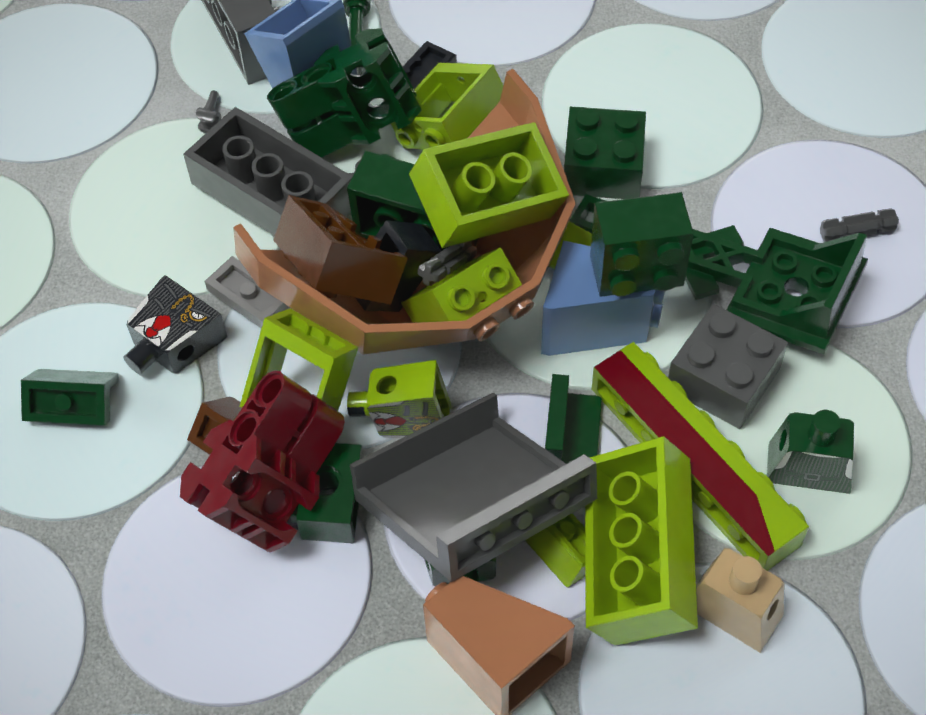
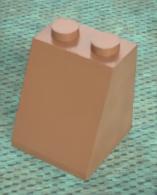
[423,576,575,715]

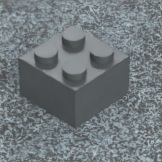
[668,304,788,429]

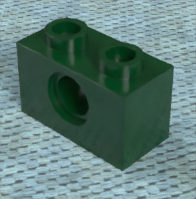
[291,443,364,544]

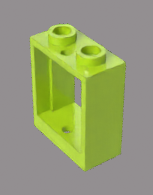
[391,63,503,150]
[401,247,522,323]
[239,308,359,411]

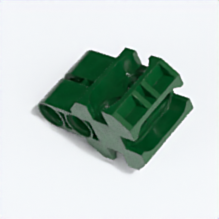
[267,28,422,158]

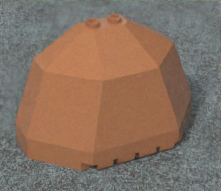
[233,69,576,355]

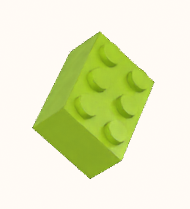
[409,122,569,248]

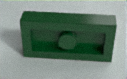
[20,369,119,426]
[545,374,602,464]

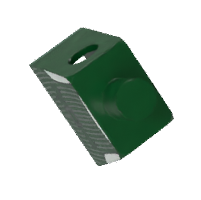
[766,409,854,494]

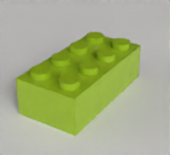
[585,436,698,646]

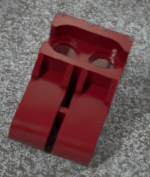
[179,370,345,553]

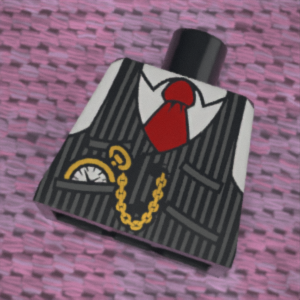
[123,275,228,375]

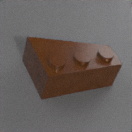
[273,195,408,304]

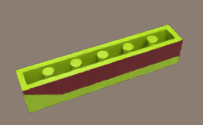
[591,341,809,571]

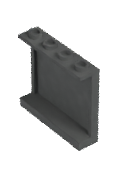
[350,393,598,582]

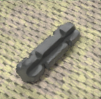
[819,208,899,242]
[418,240,477,286]

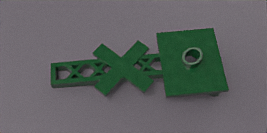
[569,194,868,354]

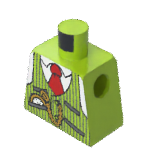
[347,360,451,438]

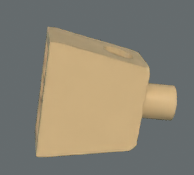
[696,548,785,653]

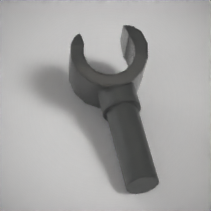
[196,90,221,132]

